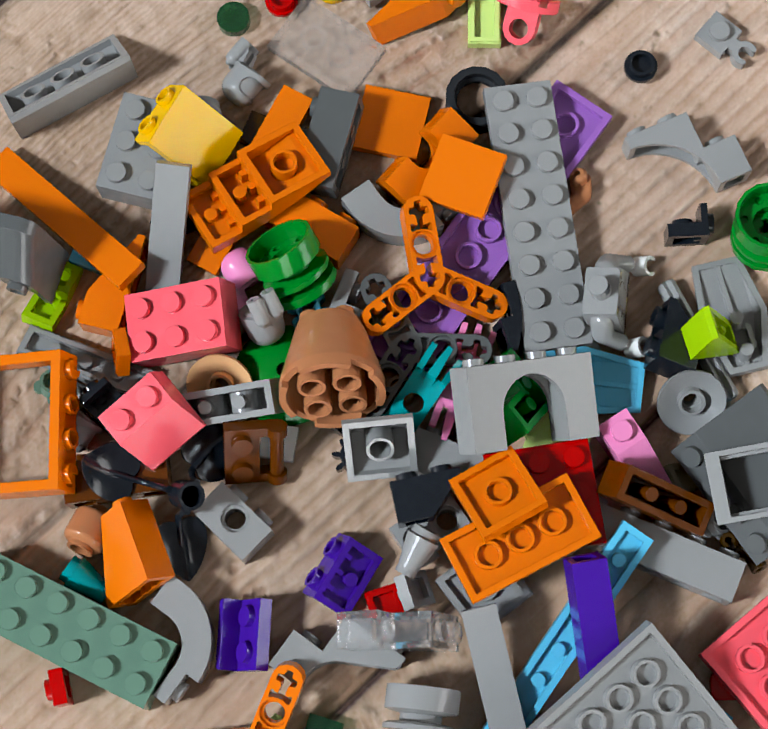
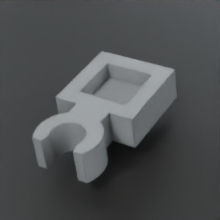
[694,11,757,69]

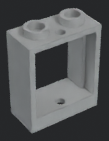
[704,442,768,525]

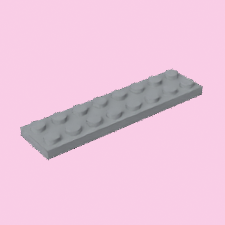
[482,80,593,355]

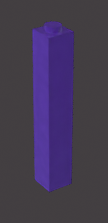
[563,551,619,680]

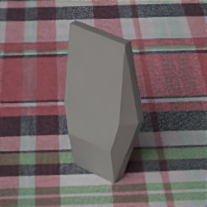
[691,256,768,378]

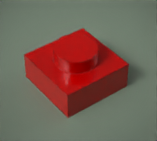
[44,667,74,707]

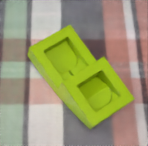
[21,262,83,333]

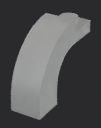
[341,180,459,246]
[151,576,215,705]

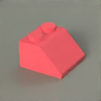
[97,371,206,470]

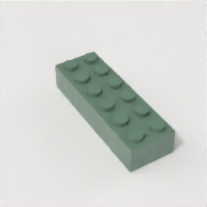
[0,554,181,711]

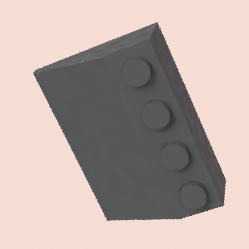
[671,383,768,566]

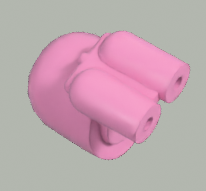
[221,247,259,319]

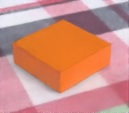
[111,327,131,377]

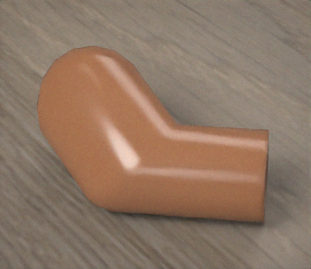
[569,168,592,215]

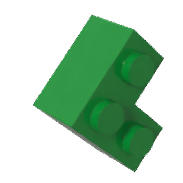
[489,348,548,447]

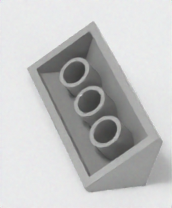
[0,34,138,139]

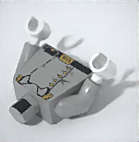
[582,253,655,359]

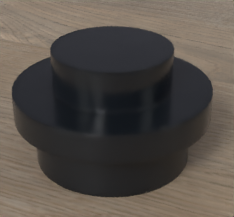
[624,50,658,83]

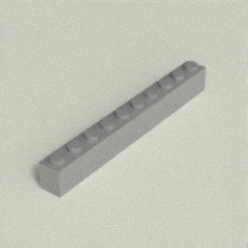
[415,426,747,606]

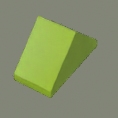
[681,305,739,360]

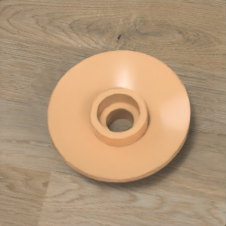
[186,354,253,393]

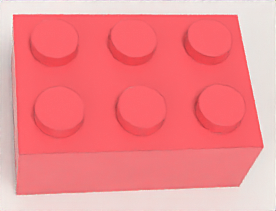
[124,277,243,368]

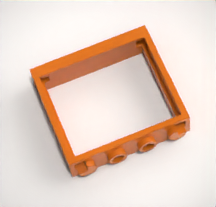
[0,349,80,500]

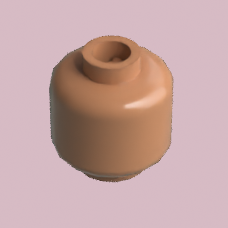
[64,503,109,558]

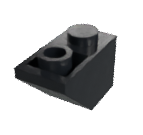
[643,297,698,379]
[390,464,461,528]

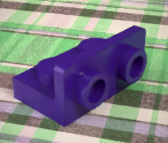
[303,533,383,618]
[215,598,272,672]

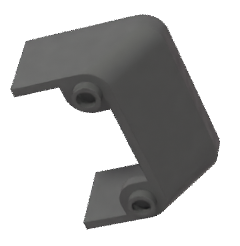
[0,212,69,304]

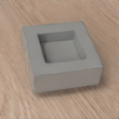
[393,570,436,612]

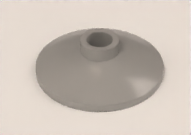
[657,370,727,435]

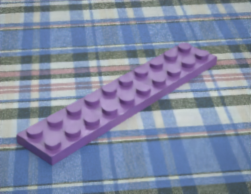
[368,80,612,378]

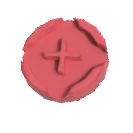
[497,0,561,45]

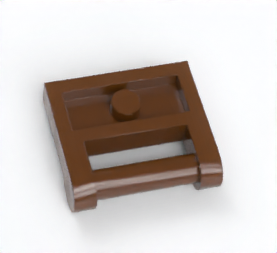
[223,419,287,486]

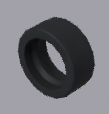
[445,66,506,134]

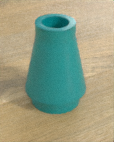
[59,555,106,604]

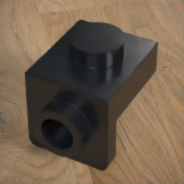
[79,377,122,436]

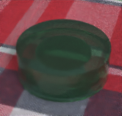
[217,2,251,37]

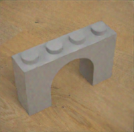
[449,346,600,455]

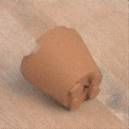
[279,305,386,428]

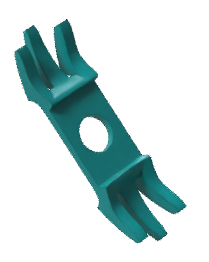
[384,341,462,432]

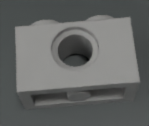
[192,482,275,564]

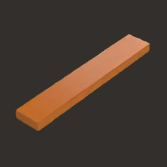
[186,84,312,277]
[0,147,146,291]

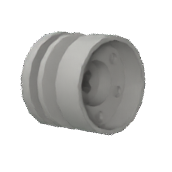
[382,683,461,729]

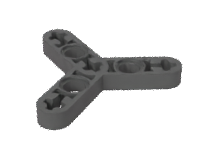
[360,273,493,417]

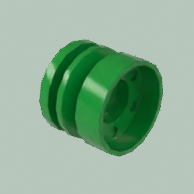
[730,183,768,272]
[245,219,337,311]

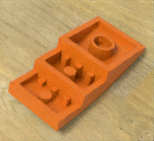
[188,120,331,254]

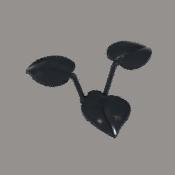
[81,424,225,581]

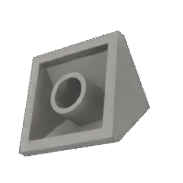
[341,413,418,482]

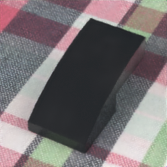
[492,280,522,355]

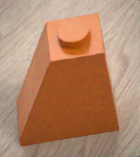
[101,497,175,609]

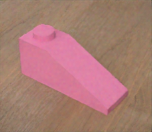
[596,408,672,520]

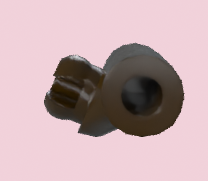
[720,531,768,574]

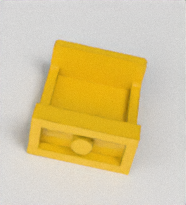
[135,85,243,187]

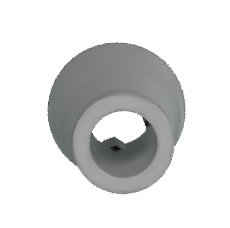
[395,523,440,579]

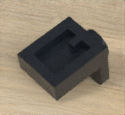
[663,203,714,247]

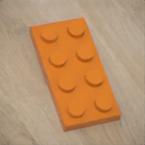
[439,473,602,605]

